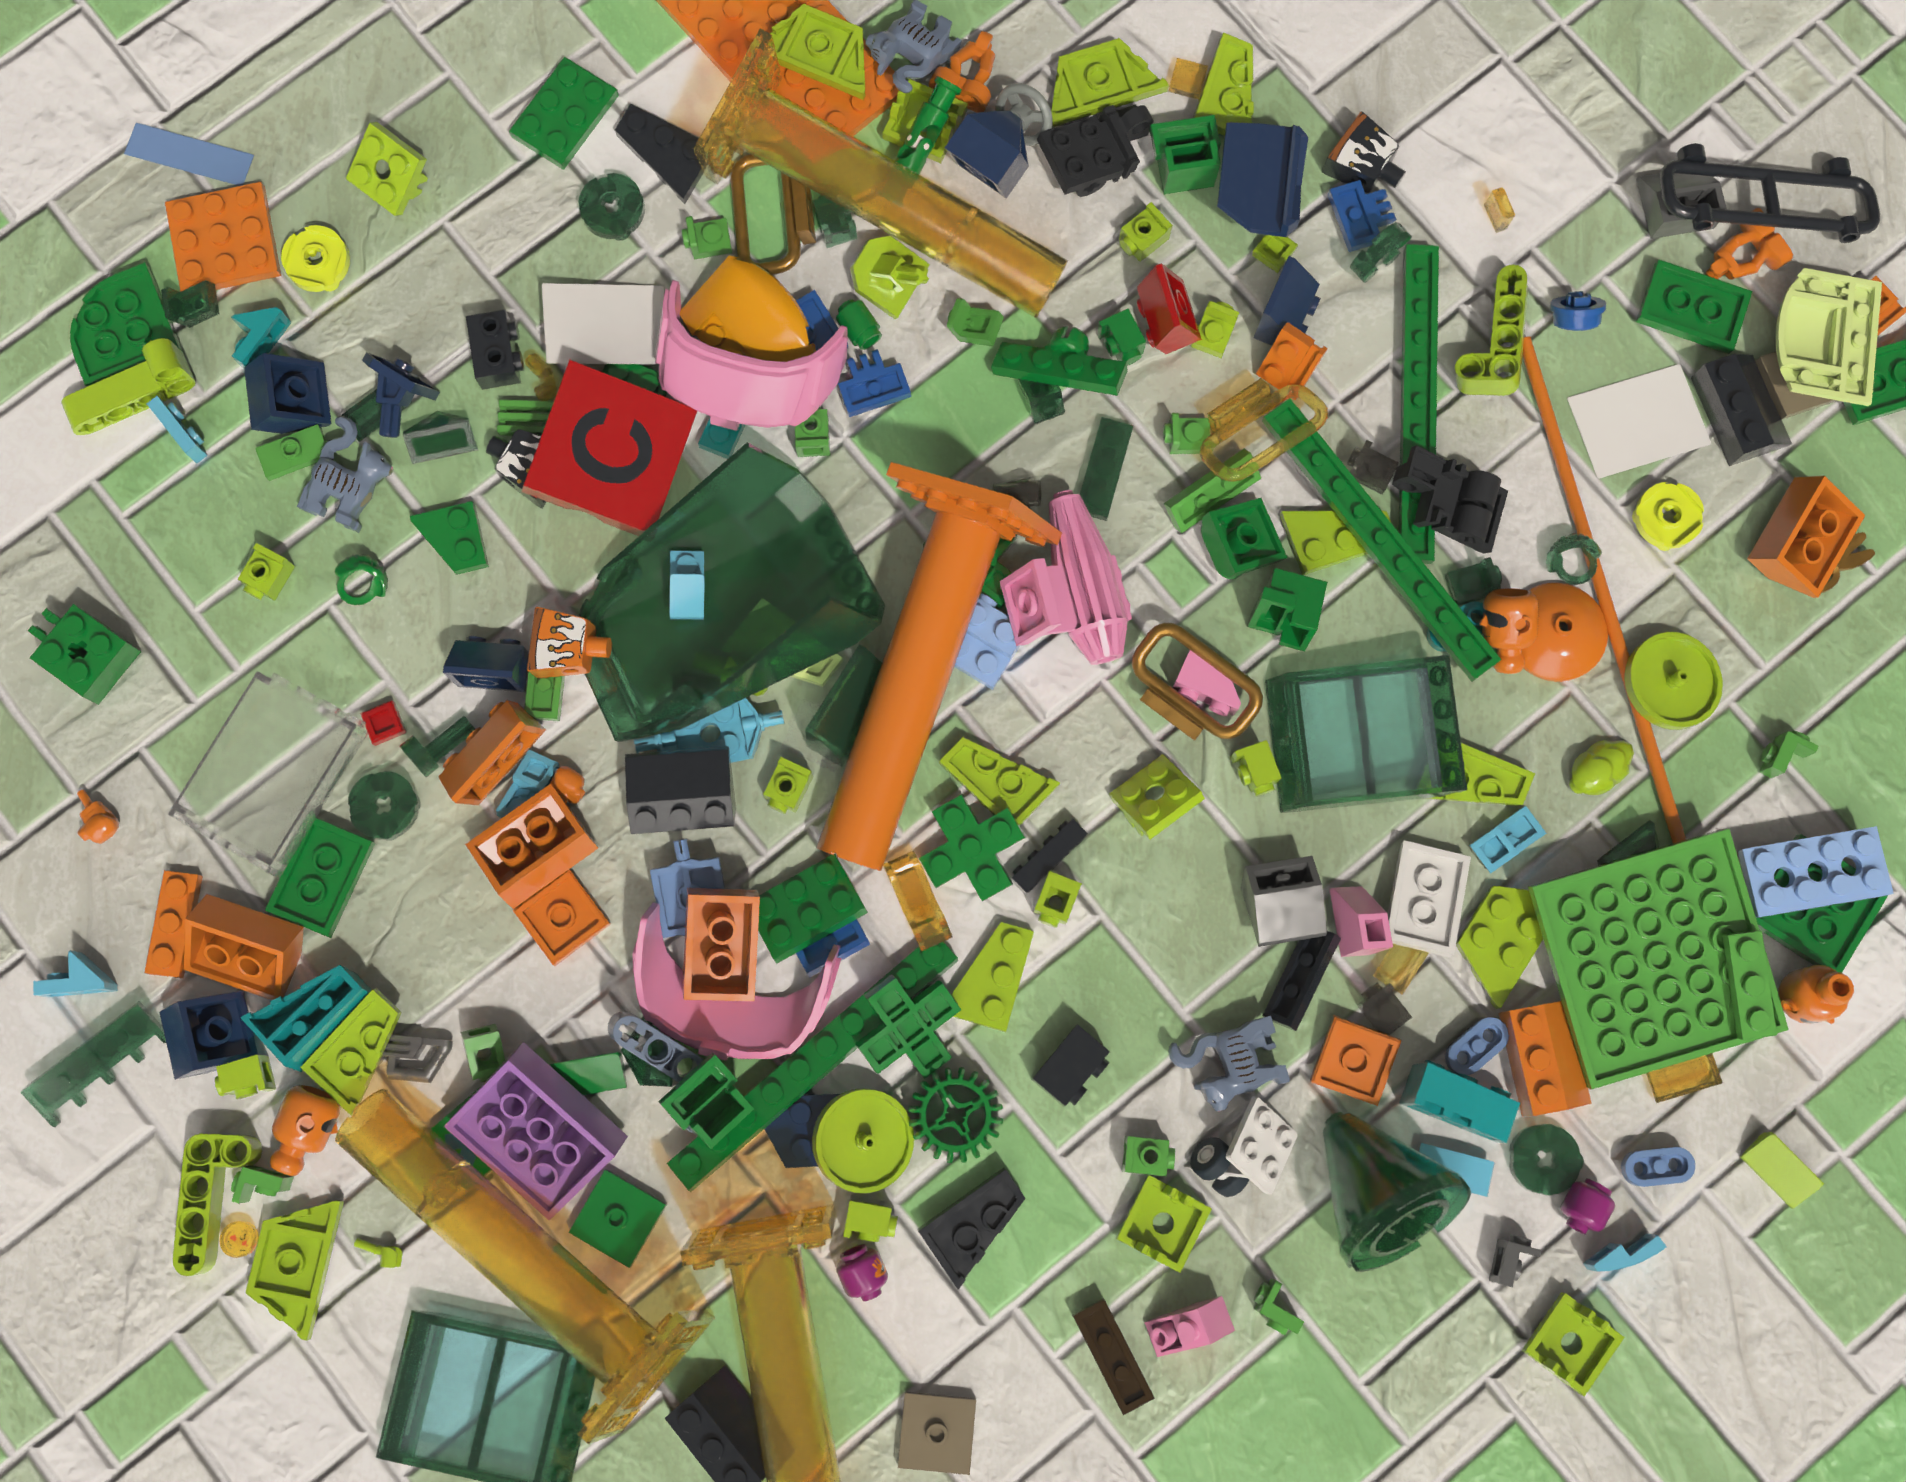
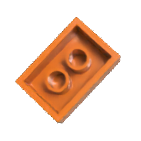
[682,888,760,1001]

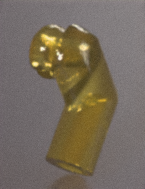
[525,353,558,401]

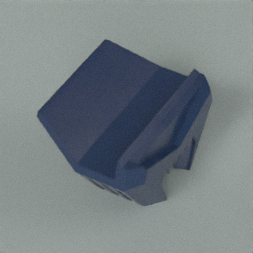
[1217,122,1308,237]

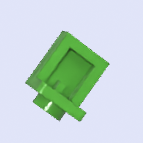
[947,298,1004,346]
[1759,731,1819,779]
[1254,1278,1304,1335]

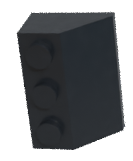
[1691,353,1792,466]
[625,746,736,834]
[665,1365,793,1482]

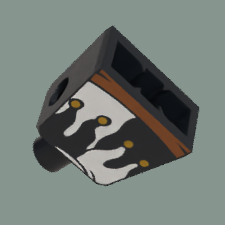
[1322,111,1406,193]
[486,429,547,509]

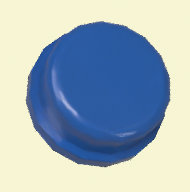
[1550,291,1606,331]

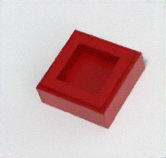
[360,700,407,746]

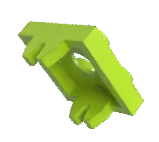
[882,79,968,164]
[346,122,428,216]
[1109,754,1205,840]
[1116,1175,1212,1273]
[1522,1292,1625,1397]

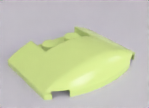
[1775,268,1882,406]

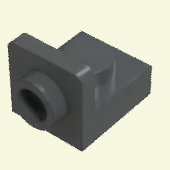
[1489,1235,1541,1287]

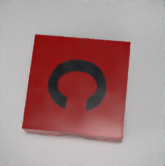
[521,360,697,540]

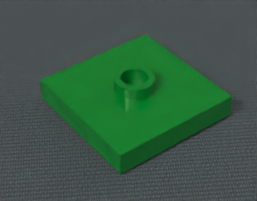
[568,1169,667,1268]

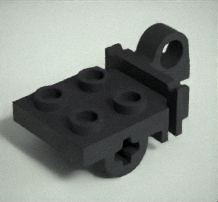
[1037,104,1154,197]
[1392,445,1508,554]

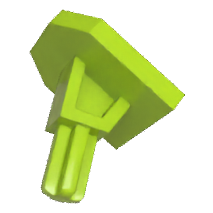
[850,236,930,319]

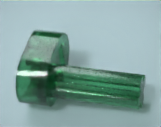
[399,716,475,778]

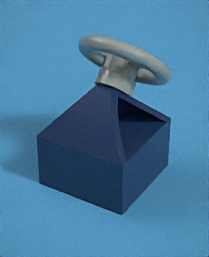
[945,83,1053,199]

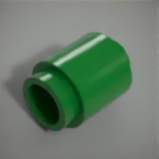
[836,299,882,350]

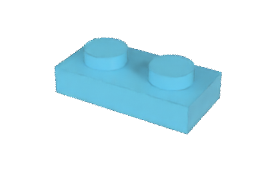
[146,396,207,463]

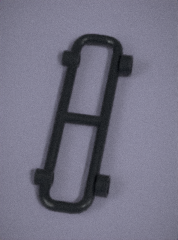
[1660,143,1880,243]

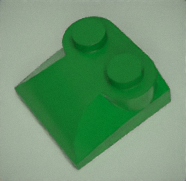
[1201,498,1288,579]

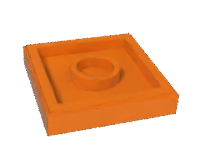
[513,869,611,966]
[1310,1015,1401,1106]

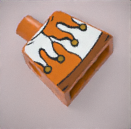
[527,607,612,678]

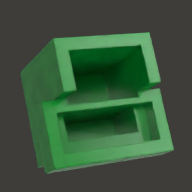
[1150,115,1221,194]
[1247,568,1328,652]
[658,1052,754,1149]

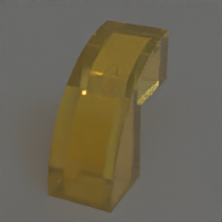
[883,850,953,951]

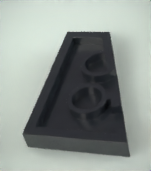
[615,104,716,204]
[917,1168,1026,1290]

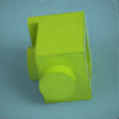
[1119,202,1173,262]
[238,543,295,601]
[1230,740,1281,797]
[763,756,814,814]
[1033,871,1082,928]
[215,1054,276,1099]
[843,1200,898,1242]

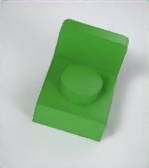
[681,216,732,260]
[1163,413,1211,454]
[231,1165,294,1204]

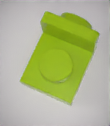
[1191,301,1239,358]

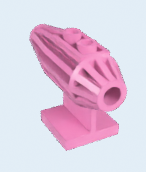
[1000,490,1132,665]

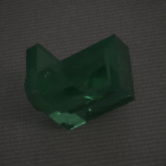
[161,280,219,328]

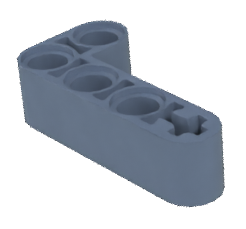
[608,1011,704,1134]

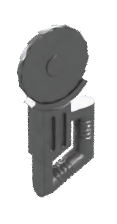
[377,1035,453,1083]

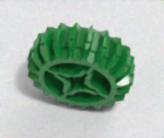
[908,1067,1003,1163]

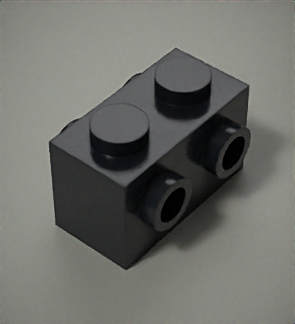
[466,309,525,390]

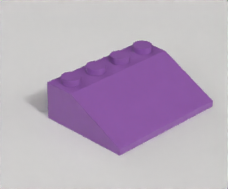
[444,1042,628,1220]

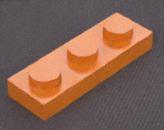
[144,870,203,979]

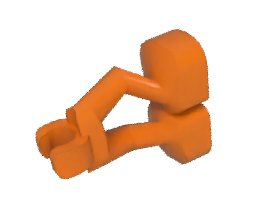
[929,31,995,113]
[1705,208,1793,280]

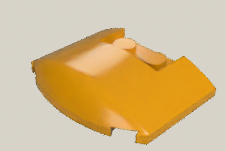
[680,255,816,362]

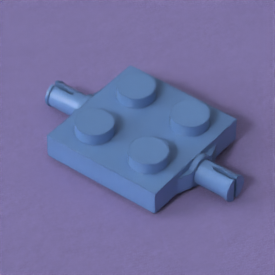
[650,838,725,938]

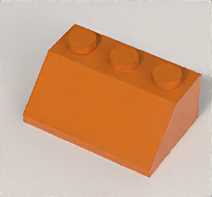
[1747,476,1865,598]
[438,700,546,806]
[465,784,598,909]
[184,894,304,1000]
[1498,1001,1592,1117]

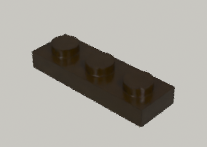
[1072,1298,1155,1415]

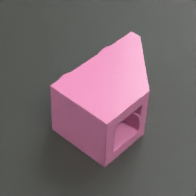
[1172,650,1241,716]
[1329,886,1393,957]
[1144,1296,1235,1357]

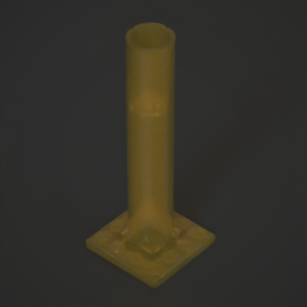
[694,28,1069,318]
[335,1089,715,1444]
[680,1204,841,1482]

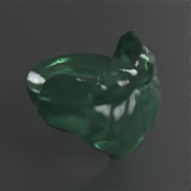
[1546,533,1602,585]

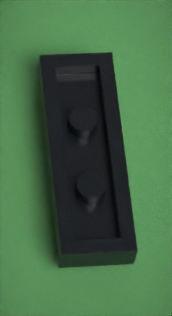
[1262,931,1341,1031]

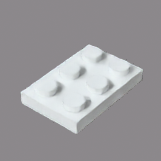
[1387,840,1471,958]

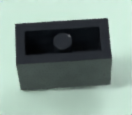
[1031,1024,1110,1107]

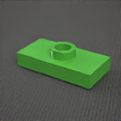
[255,424,326,481]

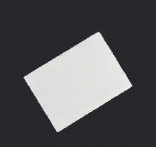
[542,283,664,365]
[1567,364,1711,479]

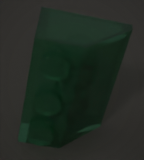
[805,644,882,767]

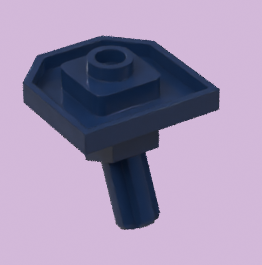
[362,352,440,438]

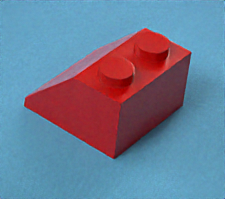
[1137,263,1202,354]

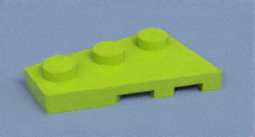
[1193,32,1254,136]
[1279,511,1391,575]
[1412,734,1535,806]
[939,737,1060,826]
[951,922,1034,1032]
[300,988,402,1116]

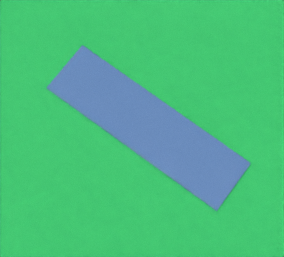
[124,123,254,186]

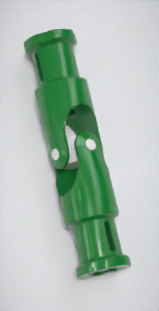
[877,76,962,210]

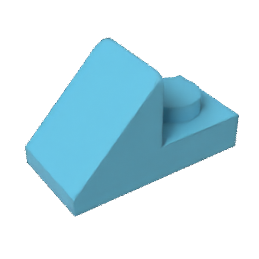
[670,551,704,620]
[33,950,118,998]

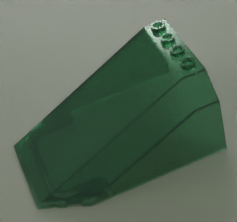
[578,442,885,742]

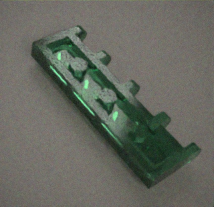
[20,1001,166,1127]

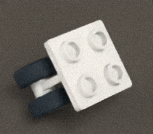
[1190,1097,1297,1197]

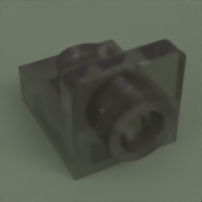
[1346,440,1399,495]
[1357,982,1412,1035]

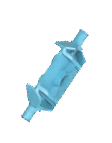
[634,690,785,763]

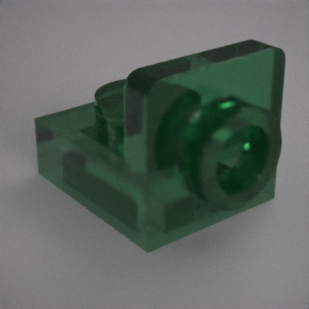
[1018,379,1065,424]
[1444,557,1502,606]

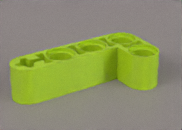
[1455,265,1528,396]
[61,338,196,435]
[173,1134,263,1276]

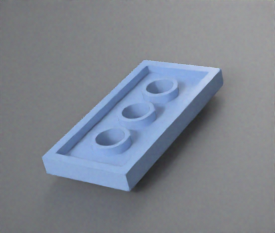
[1737,826,1894,918]

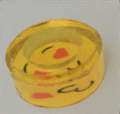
[219,1221,259,1258]

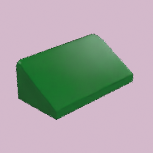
[549,1052,627,1095]

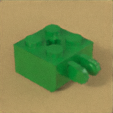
[28,604,141,705]

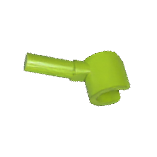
[354,1238,402,1268]

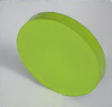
[1624,632,1723,730]
[812,1088,914,1193]

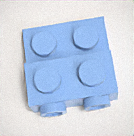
[954,593,1021,690]

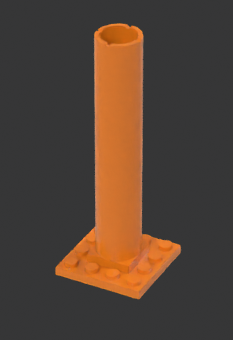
[816,462,1062,871]

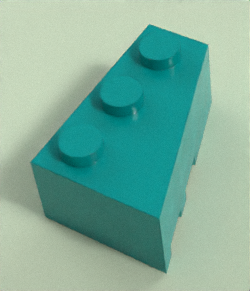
[240,965,372,1072]
[1399,1060,1520,1143]

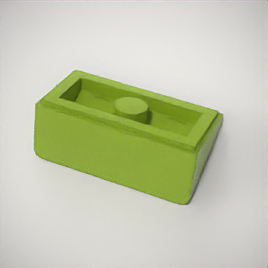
[1740,1132,1824,1209]

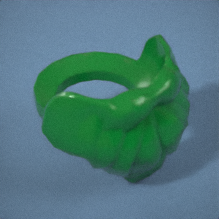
[334,554,388,605]

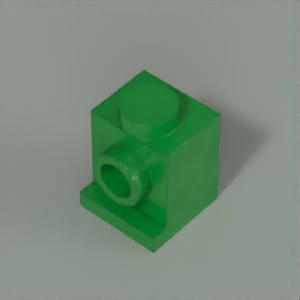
[1097,308,1146,366]

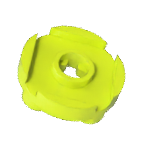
[281,225,350,292]
[1632,482,1704,551]

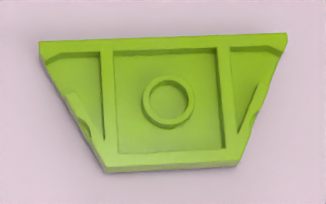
[750,4,866,100]
[1051,38,1169,127]
[1456,886,1543,1009]
[245,1200,344,1341]

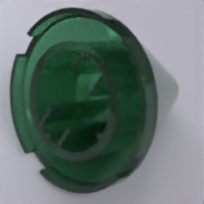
[1323,1112,1471,1272]

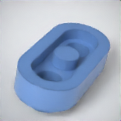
[1445,1017,1509,1075]
[1621,1147,1695,1187]

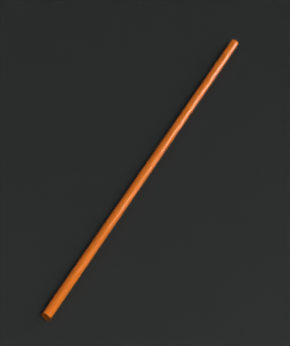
[1522,337,1687,843]

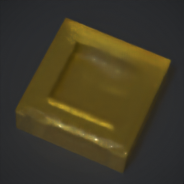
[1168,58,1208,100]
[1484,187,1515,233]

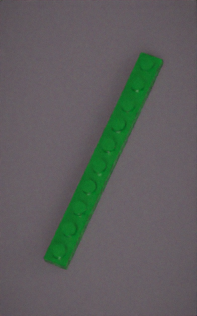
[1399,244,1439,564]
[1262,398,1502,682]
[666,933,958,1192]

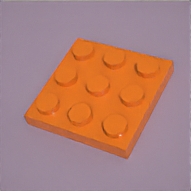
[165,182,281,297]

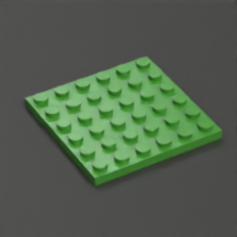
[1528,829,1789,1089]

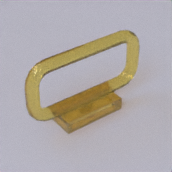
[1200,378,1328,482]

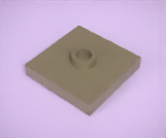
[1755,351,1838,420]
[898,1392,976,1475]

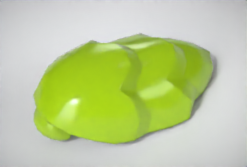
[1569,740,1634,795]

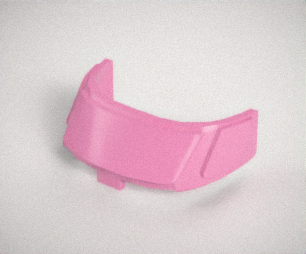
[655,280,848,431]
[633,903,842,1061]

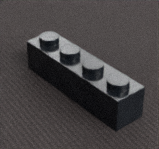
[1011,819,1088,895]

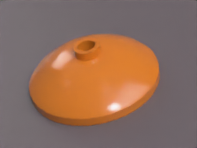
[1522,583,1608,682]

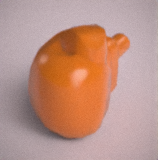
[549,766,585,804]
[77,789,119,844]

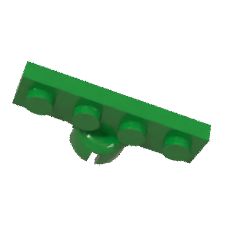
[991,326,1128,396]

